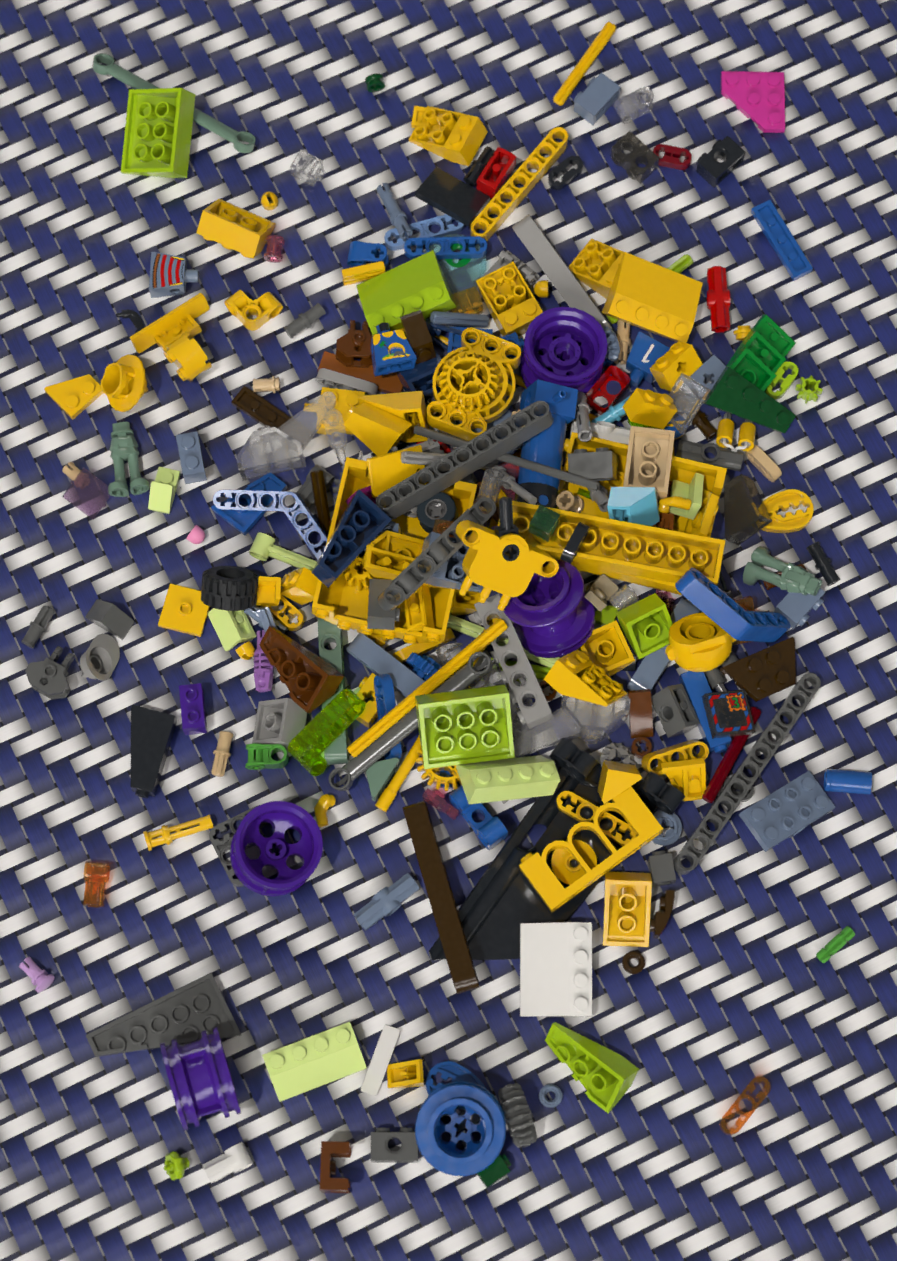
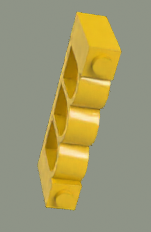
[519,786,663,913]

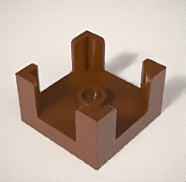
[320,1141,351,1194]

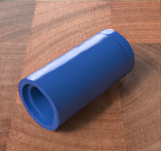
[824,769,872,795]

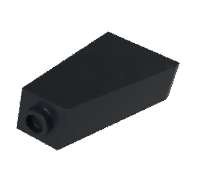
[131,705,177,799]

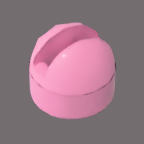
[186,525,205,544]

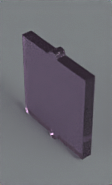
[62,468,111,520]

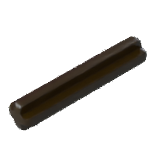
[310,470,331,535]

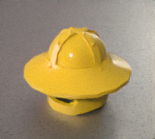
[101,354,148,412]

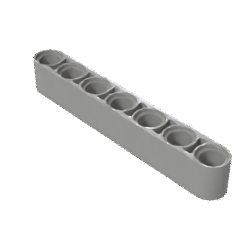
[512,214,613,329]

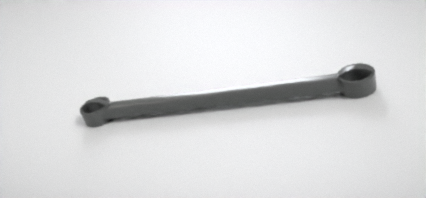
[329,652,493,791]

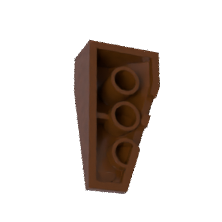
[259,626,344,713]

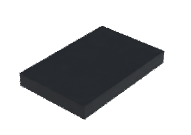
[414,167,490,227]

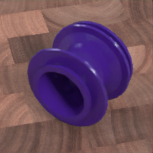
[501,560,595,658]

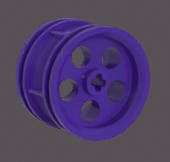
[230,801,323,897]

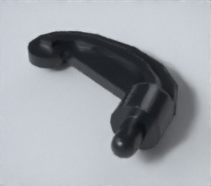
[116,309,144,333]

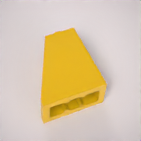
[344,402,412,456]

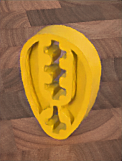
[750,489,814,533]

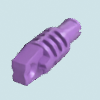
[254,630,274,692]

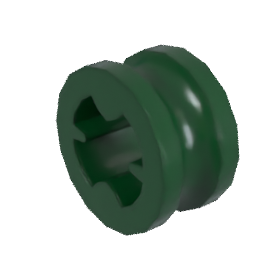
[365,74,385,92]

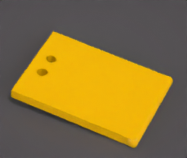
[366,445,427,498]

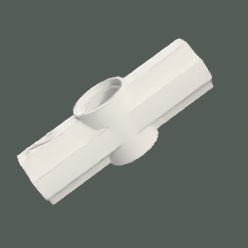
[570,420,630,445]

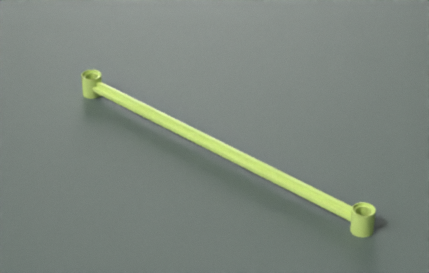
[249,532,560,668]

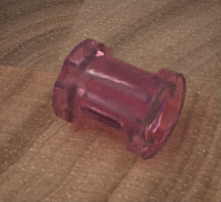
[264,235,285,263]

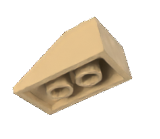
[623,426,675,501]

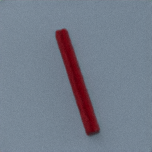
[702,707,761,803]

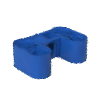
[449,785,508,850]

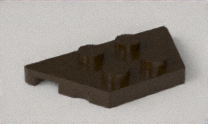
[720,637,796,702]

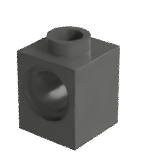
[647,851,676,887]

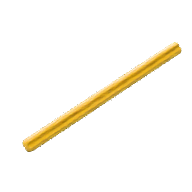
[347,618,508,757]

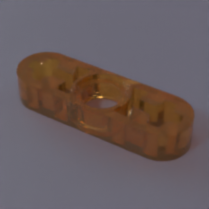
[720,1076,770,1135]

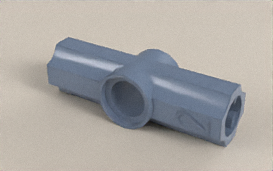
[353,873,420,931]

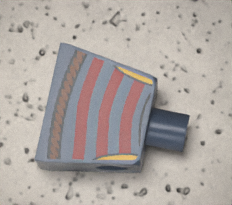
[149,252,199,298]

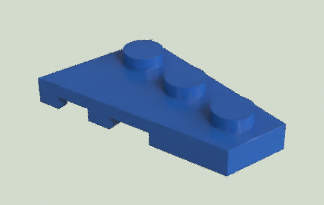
[211,472,287,536]

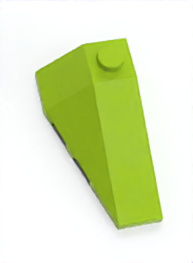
[545,1022,639,1113]

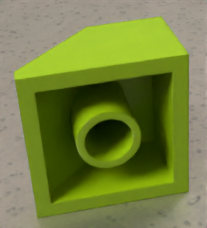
[616,593,673,659]

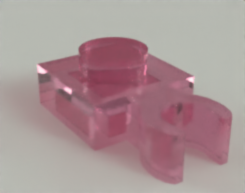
[422,788,459,820]

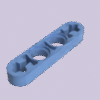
[384,214,464,251]

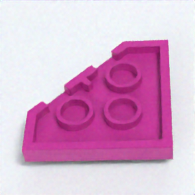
[721,71,785,133]

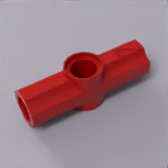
[707,266,730,333]

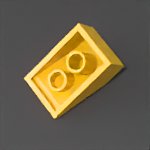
[603,872,652,947]

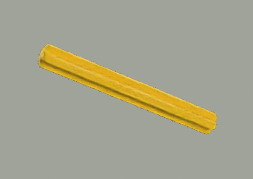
[553,22,616,106]

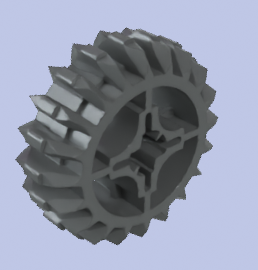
[498,1083,537,1148]

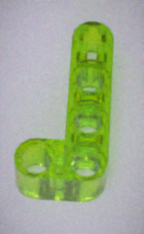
[288,689,365,776]

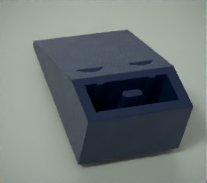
[396,349,442,404]

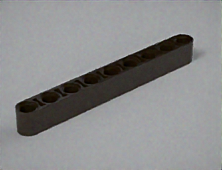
[403,800,480,994]

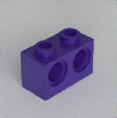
[179,683,207,735]

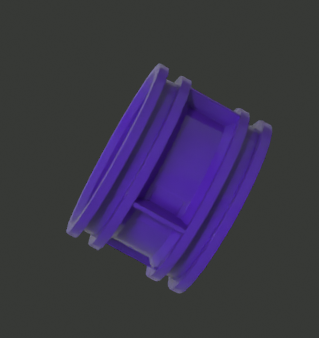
[520,307,608,395]
[160,1027,241,1130]

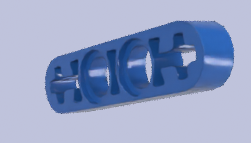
[404,236,487,259]
[374,673,402,759]

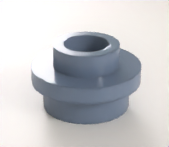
[539,1084,562,1108]

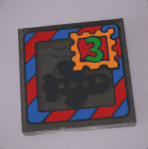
[702,689,756,739]

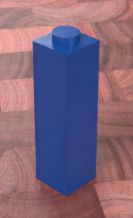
[679,671,732,754]

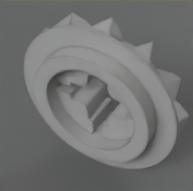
[600,742,636,766]

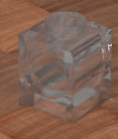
[290,150,325,186]

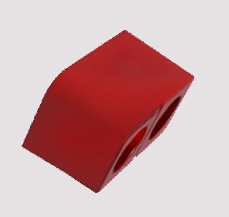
[586,366,630,415]

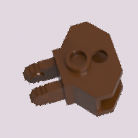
[336,320,373,368]

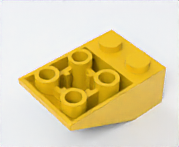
[409,106,488,166]
[568,239,624,299]
[476,262,543,337]
[358,391,430,443]
[544,649,627,707]

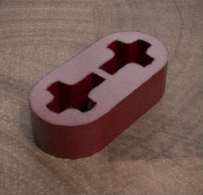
[652,144,692,170]

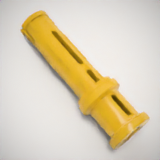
[143,814,213,851]

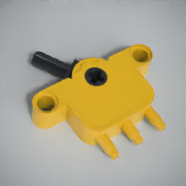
[455,497,559,611]

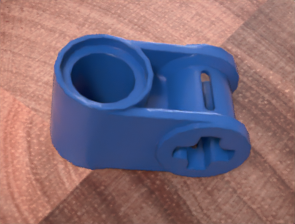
[347,241,389,268]

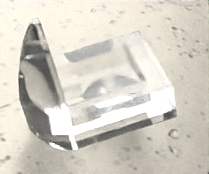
[435,643,463,677]

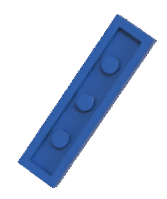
[751,200,813,281]

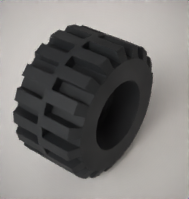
[201,566,258,611]

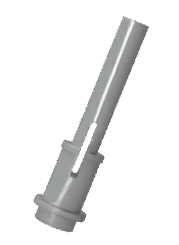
[490,466,537,505]

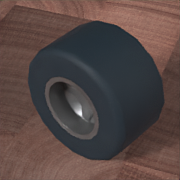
[416,492,459,534]

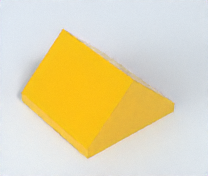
[597,760,642,804]

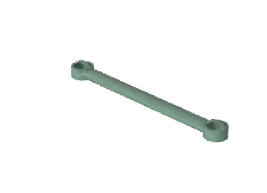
[92,53,256,153]

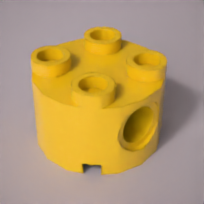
[164,331,212,382]

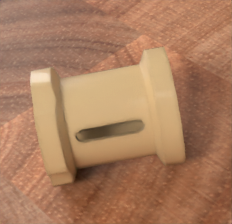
[556,491,584,513]

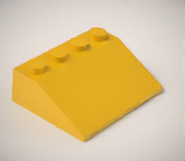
[602,252,703,343]

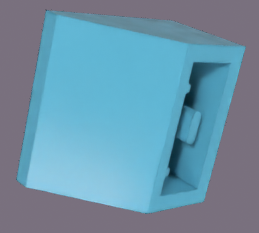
[607,487,660,526]

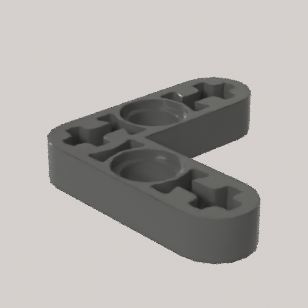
[209,805,269,887]

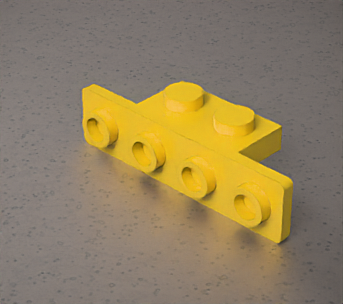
[130,293,210,353]

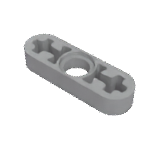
[316,368,378,395]

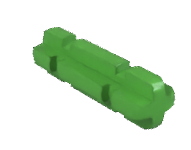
[816,926,855,963]

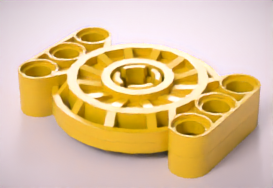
[426,327,521,441]

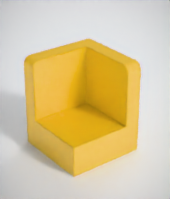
[256,576,281,606]

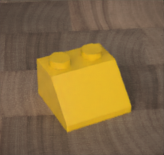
[578,620,635,677]

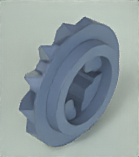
[603,327,620,362]
[651,810,682,846]

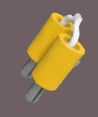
[716,413,756,452]

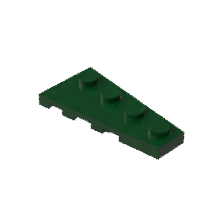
[703,367,796,433]

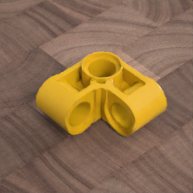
[224,290,283,331]

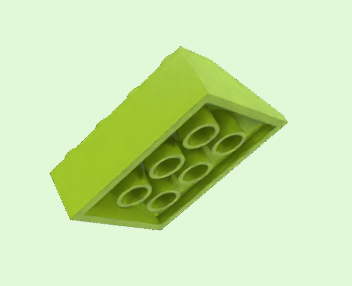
[121,88,196,178]
[356,250,457,335]
[415,685,515,769]

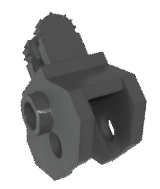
[25,646,75,700]

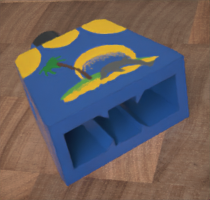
[370,322,416,376]

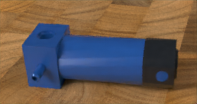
[514,379,578,509]

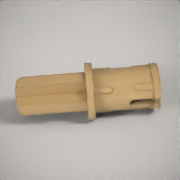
[211,731,233,777]

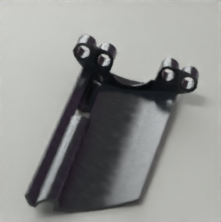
[428,737,685,960]

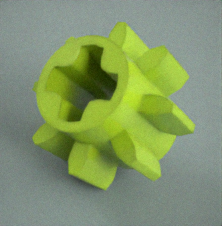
[795,375,823,404]

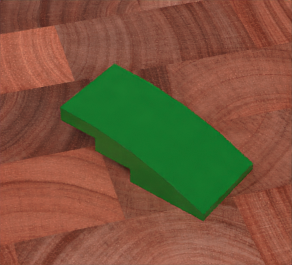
[726,314,796,392]

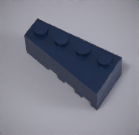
[312,489,392,588]

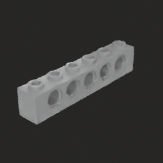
[473,593,554,729]

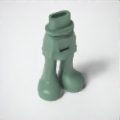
[108,422,150,497]
[743,546,822,596]

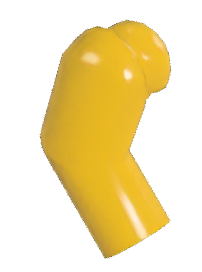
[658,496,691,513]
[314,794,336,827]

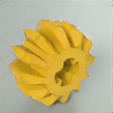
[343,552,378,591]

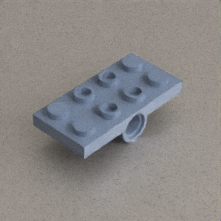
[739,771,835,852]

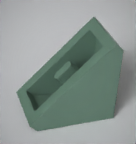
[365,757,400,802]

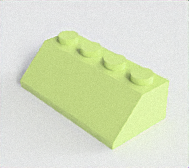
[456,755,560,804]
[262,1022,367,1102]

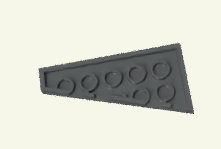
[85,973,242,1057]

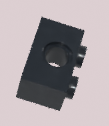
[696,136,746,188]

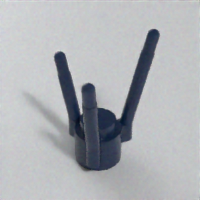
[426,317,470,351]

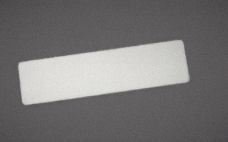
[361,1025,401,1096]

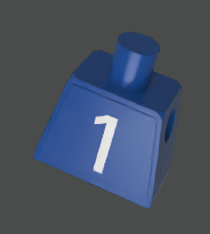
[626,331,670,387]

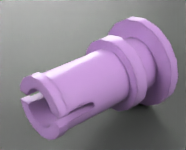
[19,957,55,993]

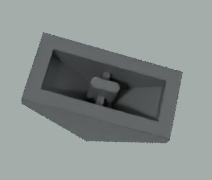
[85,599,135,640]

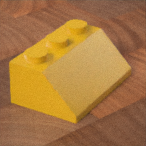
[196,199,276,258]

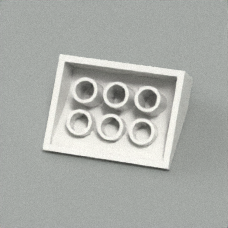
[520,922,592,1017]

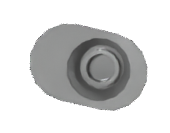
[80,633,120,681]

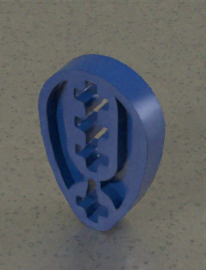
[426,1061,486,1111]

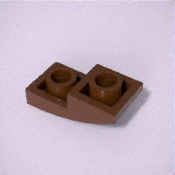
[628,689,653,739]

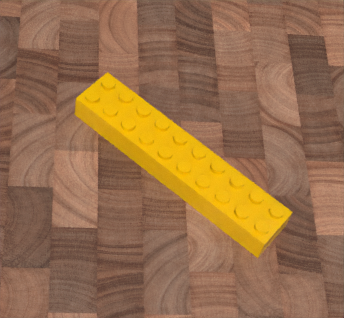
[498,501,725,586]

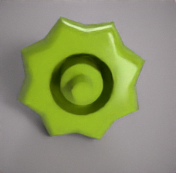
[164,1152,189,1181]

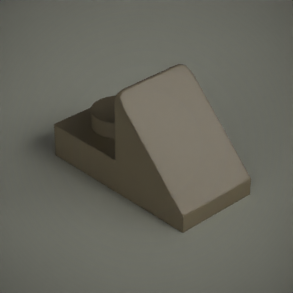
[584,574,619,612]

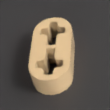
[746,445,782,482]

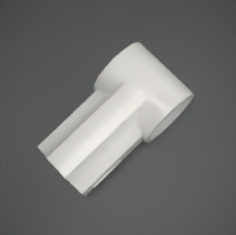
[203,1142,253,1183]

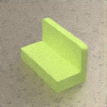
[669,473,704,520]
[208,608,256,651]

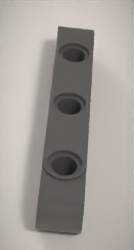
[378,497,496,611]

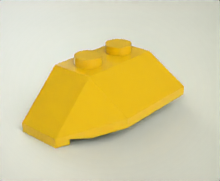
[364,530,443,588]

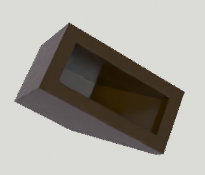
[400,310,436,364]

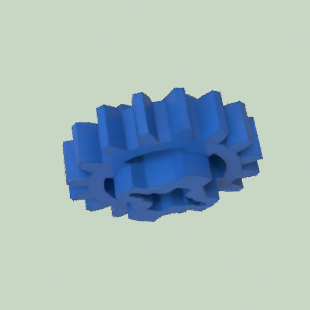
[406,652,448,687]

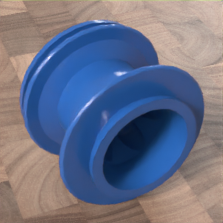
[415,1081,506,1176]

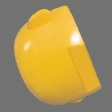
[665,612,736,672]

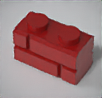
[477,147,516,199]

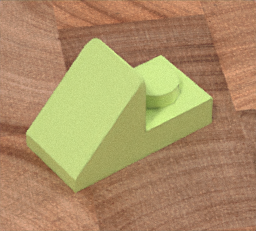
[148,467,181,514]

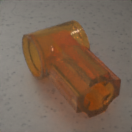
[83,861,110,908]

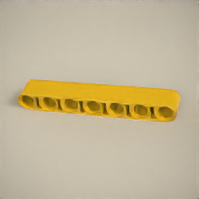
[471,127,568,242]

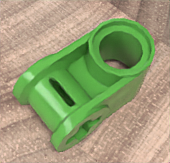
[245,743,289,770]

